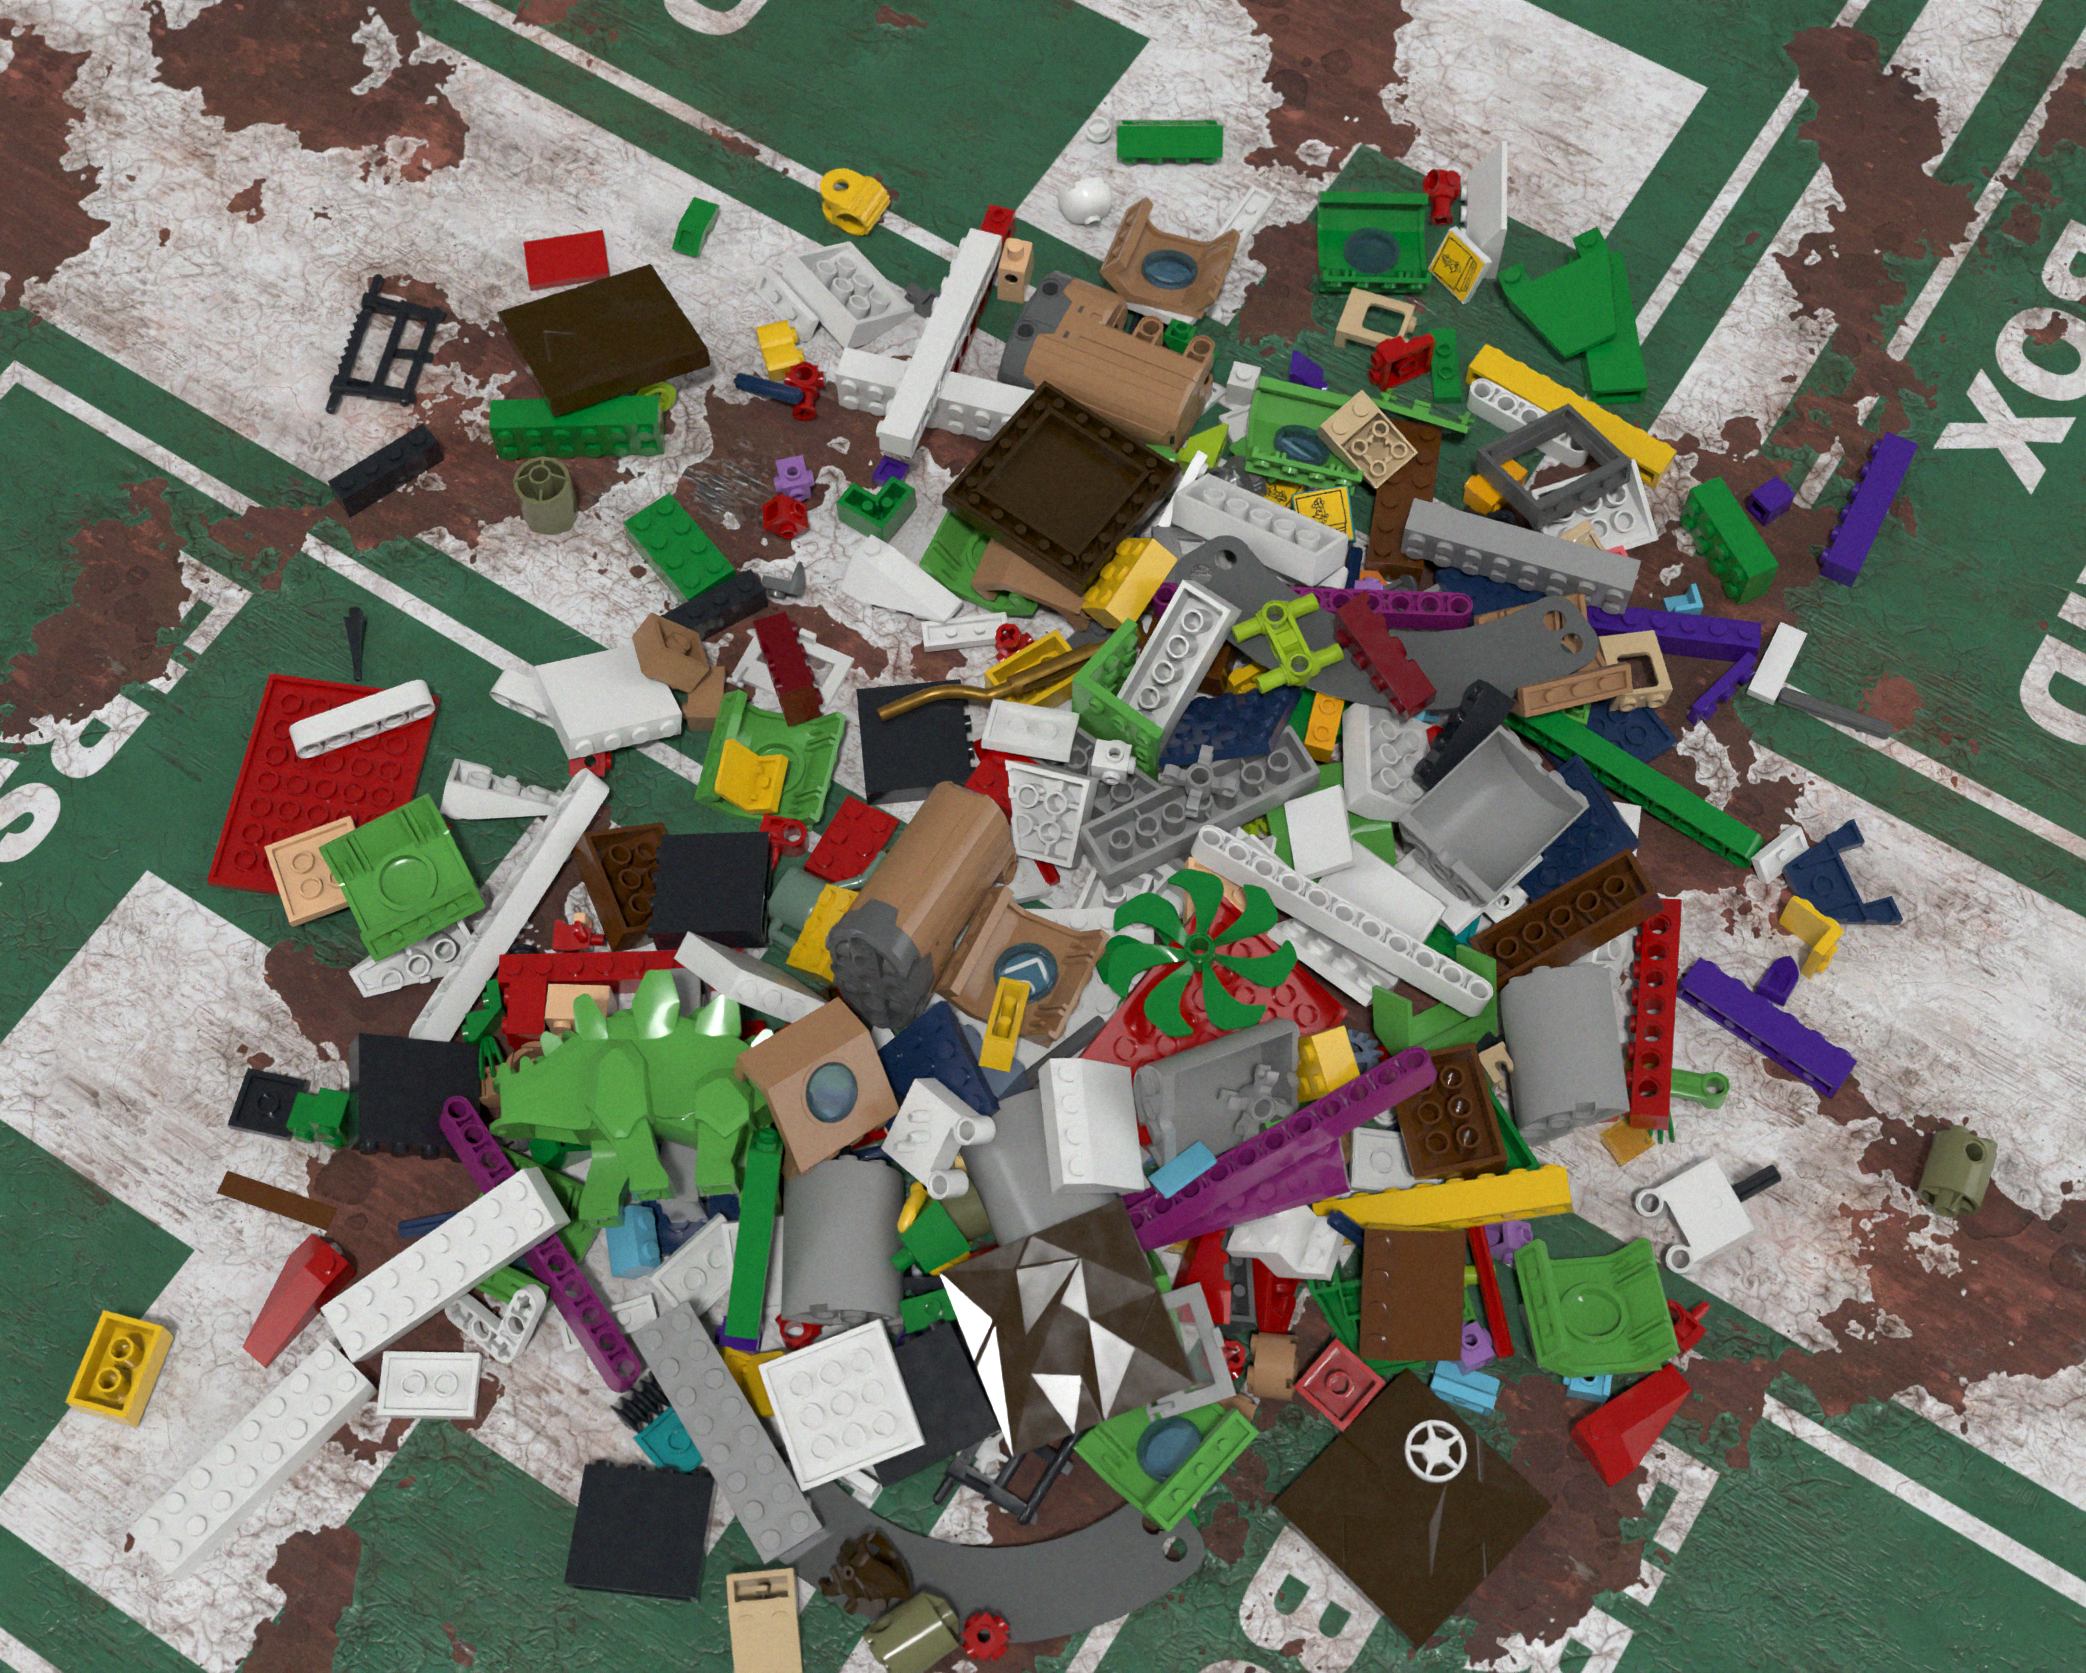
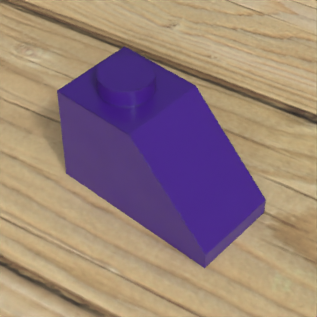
[1289,350,1328,391]

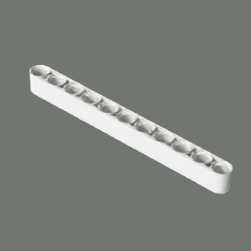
[409,768,609,1042]
[1191,825,1494,1017]

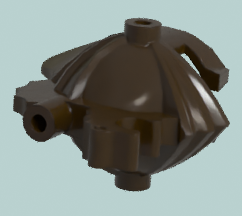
[818,1531,912,1617]

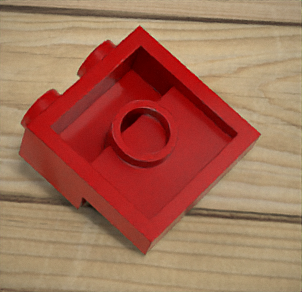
[1368,333,1436,392]

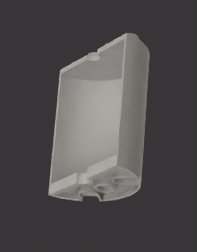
[1399,725,1590,907]
[1500,962,1630,1147]
[1133,1017,1300,1168]
[959,1088,1117,1247]
[781,1155,904,1335]

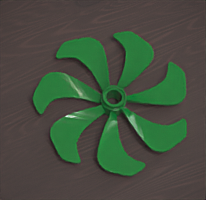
[1108,868,1298,1037]

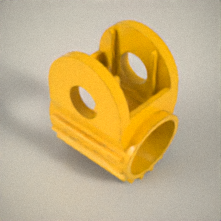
[820,168,891,236]

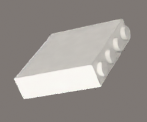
[534,644,682,760]
[674,931,828,1023]

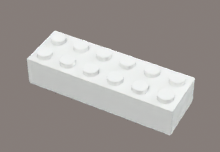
[1172,473,1349,587]
[1117,580,1242,753]

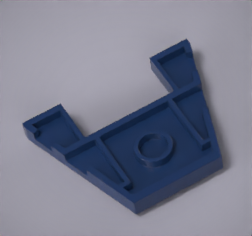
[1782,819,1903,926]

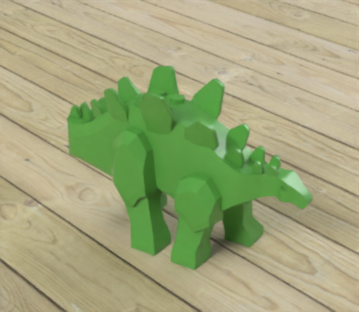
[489,970,854,1229]

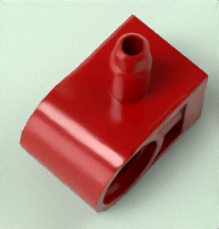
[759,814,809,872]
[1666,1300,1710,1360]

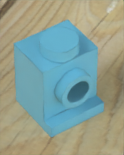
[1562,1375,1612,1404]

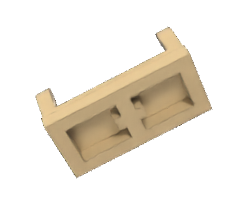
[1478,1041,1514,1092]

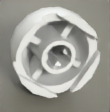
[1057,177,1112,227]

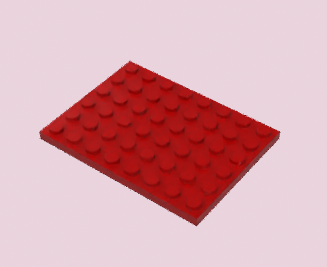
[207,673,440,896]
[1078,895,1348,1158]

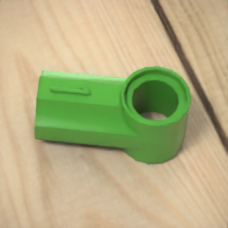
[1671,1068,1730,1109]

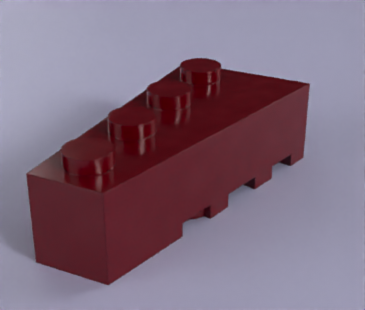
[1333,590,1437,722]
[753,611,823,727]

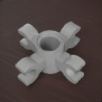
[1162,744,1237,819]
[1218,1063,1295,1142]

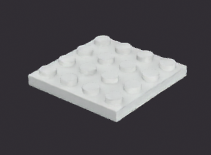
[758,1319,926,1492]

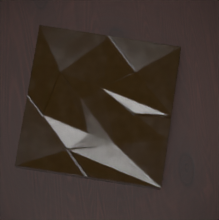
[497,264,711,417]
[942,380,1183,597]
[939,1197,1197,1458]
[1272,1368,1553,1652]

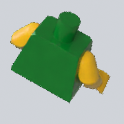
[889,1180,973,1276]

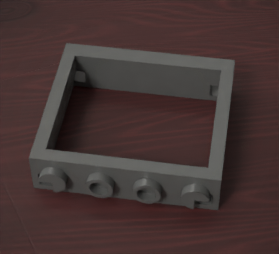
[1476,403,1632,530]

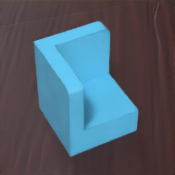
[1662,583,1703,615]

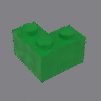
[836,476,917,543]
[286,1087,349,1150]

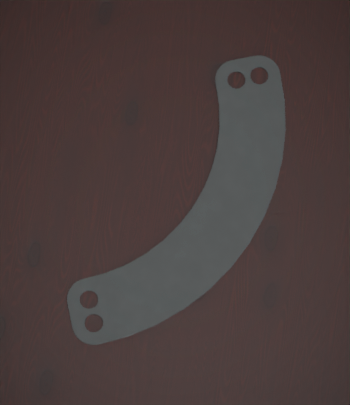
[1175,535,1599,710]
[775,1445,1205,1643]

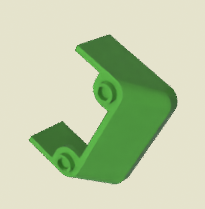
[1372,944,1498,1057]

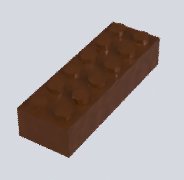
[1365,418,1443,586]
[1469,847,1666,994]

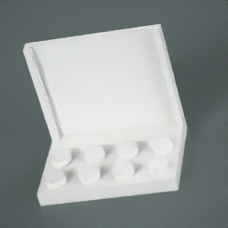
[1266,838,1449,1007]

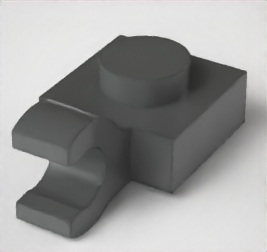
[904,282,941,318]

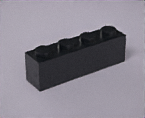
[328,424,444,518]
[661,569,768,642]
[1411,679,1516,791]

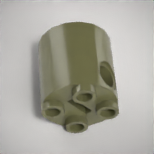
[513,456,579,534]
[1917,1125,1998,1218]
[926,1174,992,1242]
[862,1589,960,1673]

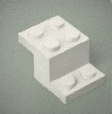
[1226,1205,1345,1280]

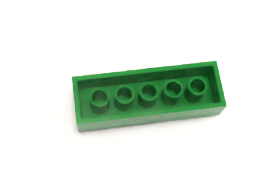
[489,395,665,460]

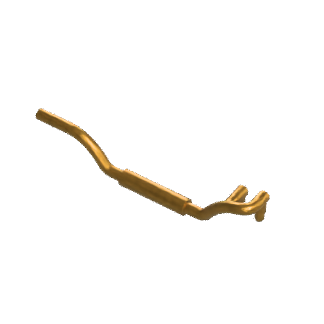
[876,599,1154,722]

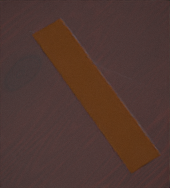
[217,1171,337,1231]

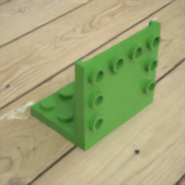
[1072,618,1165,785]

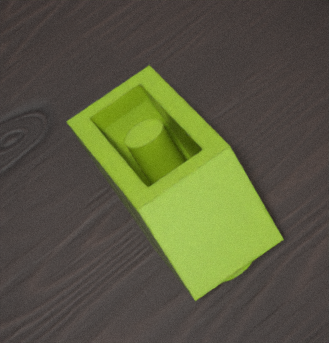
[1177,423,1229,480]

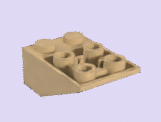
[1316,390,1418,490]
[726,1568,803,1673]

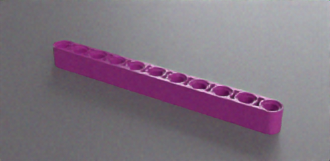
[1152,582,1473,630]
[1128,1046,1437,1248]
[439,1096,641,1393]

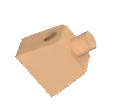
[997,238,1035,304]

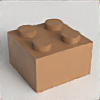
[632,612,709,693]

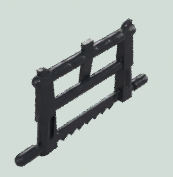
[325,274,447,414]
[933,1428,1088,1526]

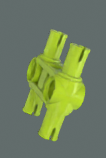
[1231,593,1344,694]

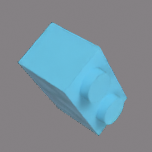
[605,1204,661,1280]

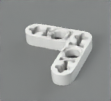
[444,1284,546,1363]

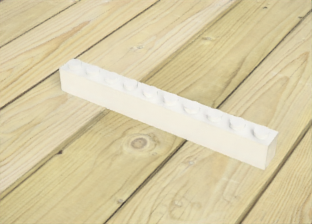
[876,228,1002,458]

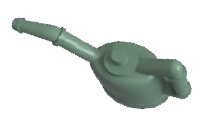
[766,851,887,950]

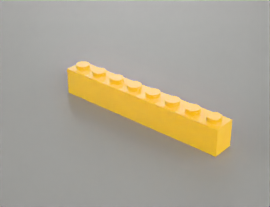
[1465,344,1677,489]
[1312,1164,1574,1246]

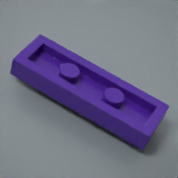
[1687,652,1757,726]

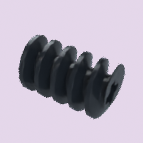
[610,1371,672,1434]

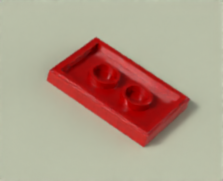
[523,230,610,291]

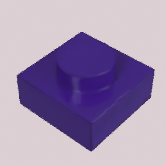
[872,455,910,486]

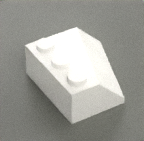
[1005,760,1099,868]

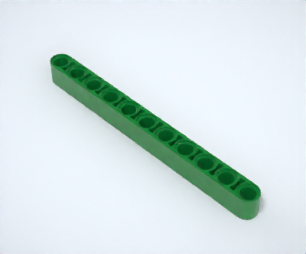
[1503,710,1764,868]

